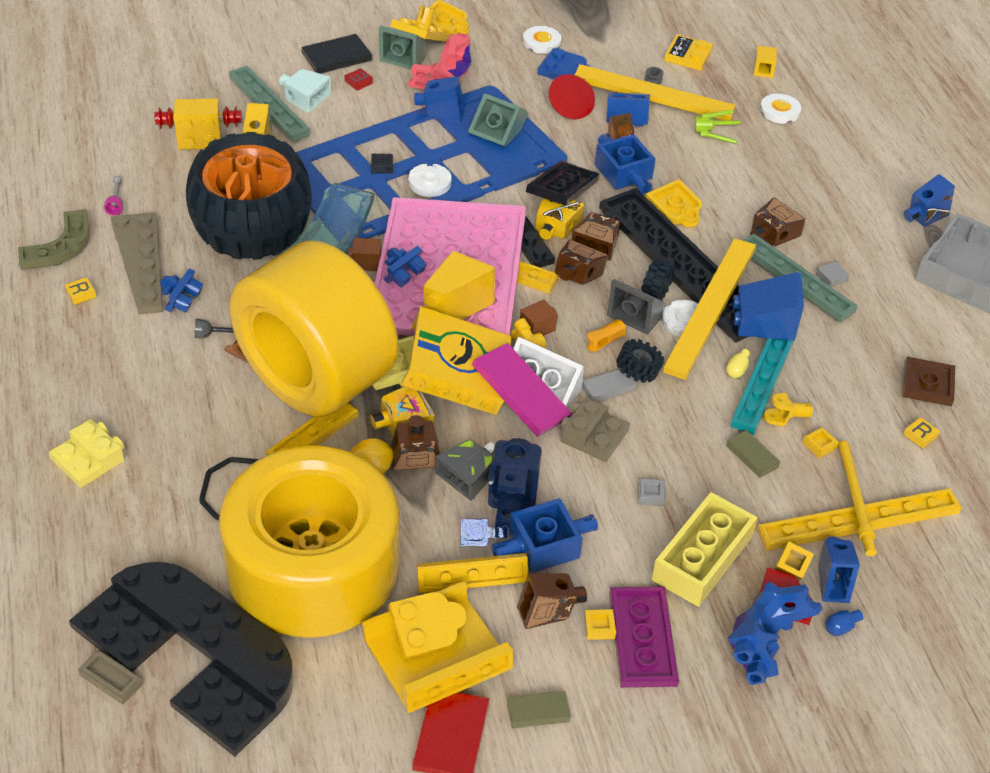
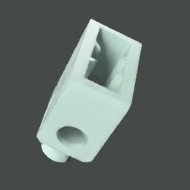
[279,69,332,113]

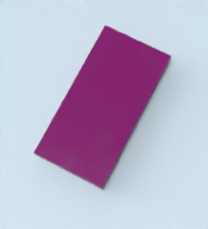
[609,587,679,688]

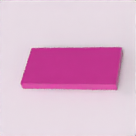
[472,343,572,437]

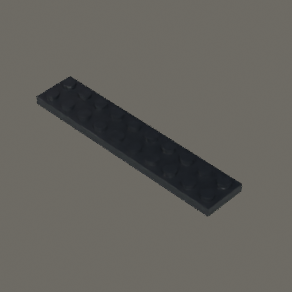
[599,188,749,343]

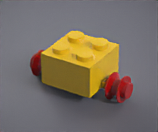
[154,98,242,150]

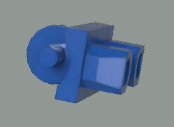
[383,245,427,288]
[160,268,204,313]

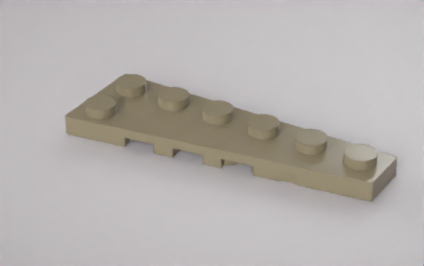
[111,213,163,314]

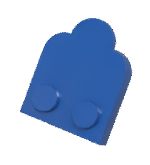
[537,48,591,80]

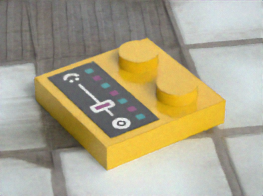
[664,34,714,71]

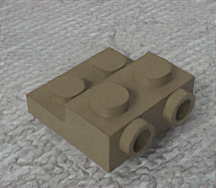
[560,397,630,462]

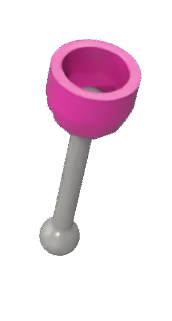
[104,176,123,215]

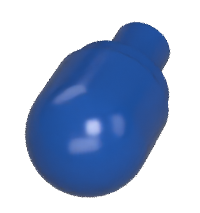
[825,609,864,636]

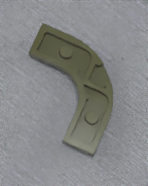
[18,209,89,270]

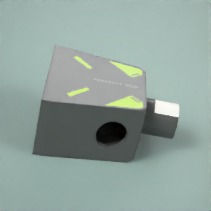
[436,439,495,501]

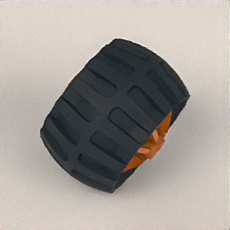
[186,132,312,260]

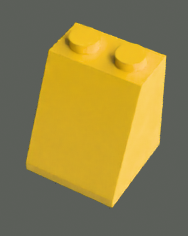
[423,251,495,320]

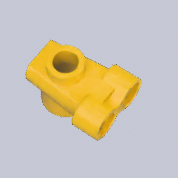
[510,318,546,349]

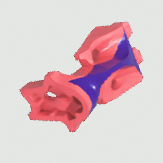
[408,33,472,90]

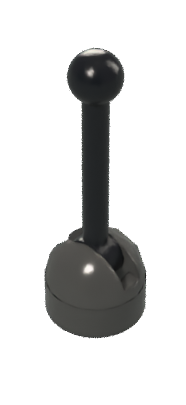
[195,319,234,338]

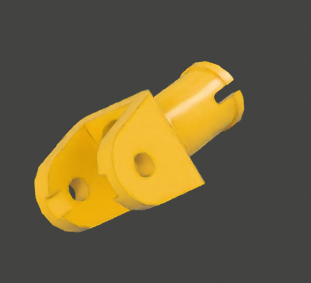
[763,392,813,426]

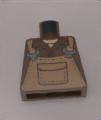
[750,197,805,246]
[572,211,620,261]
[555,239,608,285]
[391,415,440,471]
[517,573,587,629]

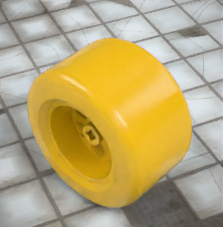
[229,240,398,417]
[219,445,399,638]

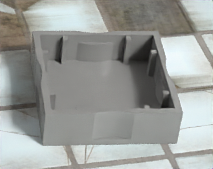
[915,213,990,314]

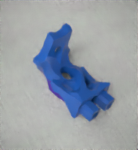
[728,582,823,685]

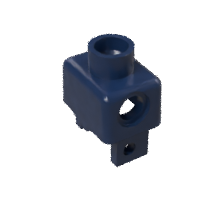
[488,438,542,527]

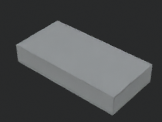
[582,369,637,402]

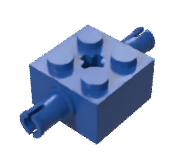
[594,133,656,194]
[492,498,598,573]

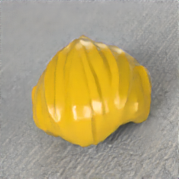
[350,438,394,474]

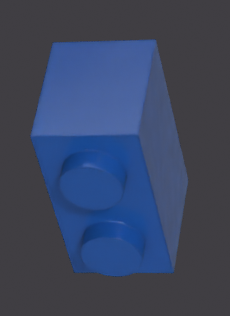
[607,92,650,127]

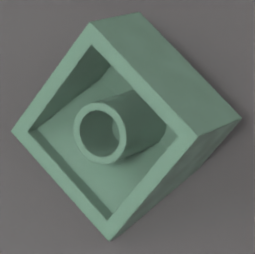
[379,25,426,70]
[468,93,528,147]

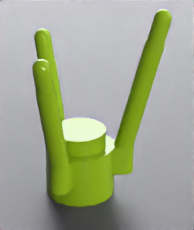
[695,109,741,144]

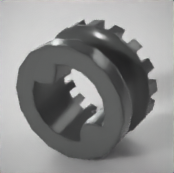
[645,67,664,85]

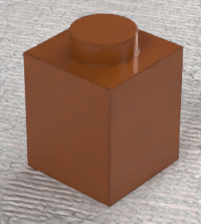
[348,238,381,271]
[520,300,558,336]

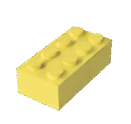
[652,492,758,607]

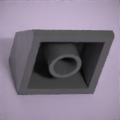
[607,279,664,335]

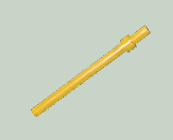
[839,440,877,557]

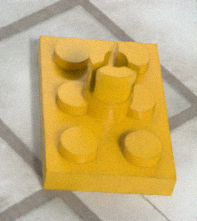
[390,5,451,42]

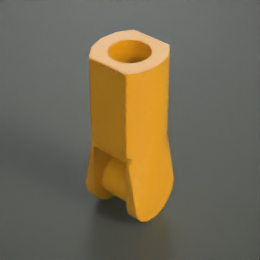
[587,319,626,352]

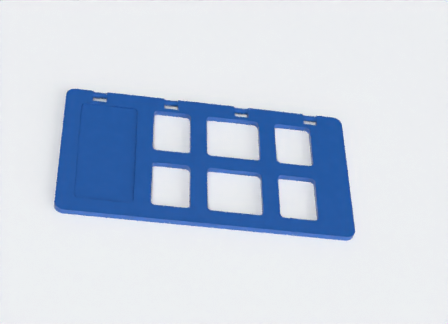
[297,86,568,247]

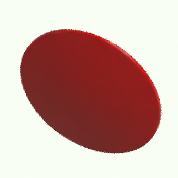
[548,74,595,119]

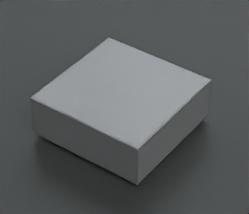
[816,261,849,287]
[638,478,665,506]

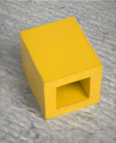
[753,46,777,78]
[773,542,814,581]

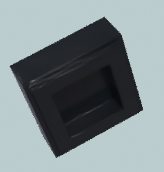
[371,154,393,173]

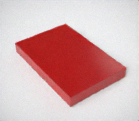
[412,692,489,773]

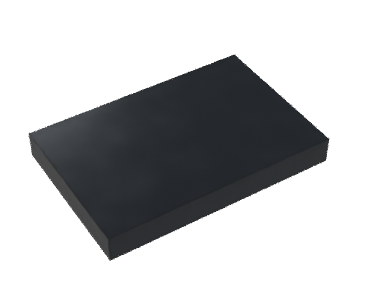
[301,34,372,74]

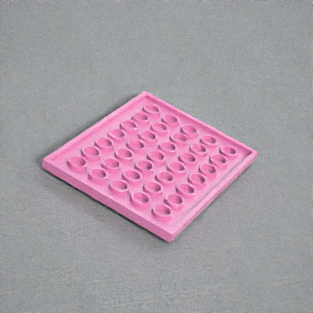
[375,197,526,336]

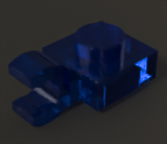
[460,518,507,546]

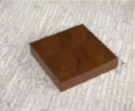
[902,357,955,406]

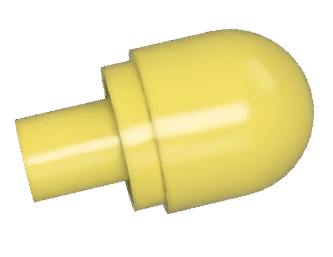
[726,349,750,378]

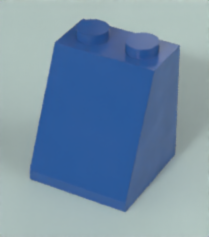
[732,272,804,340]

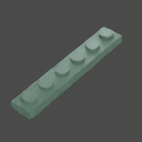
[229,65,310,142]
[743,233,857,322]

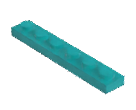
[730,338,794,435]

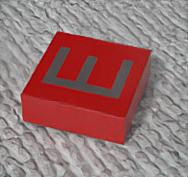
[344,68,373,91]

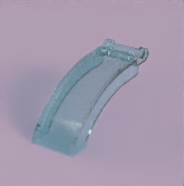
[279,183,375,255]

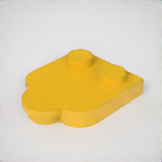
[430,0,470,35]
[645,179,702,228]
[388,592,467,660]

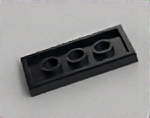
[526,161,599,206]

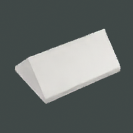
[513,337,585,408]

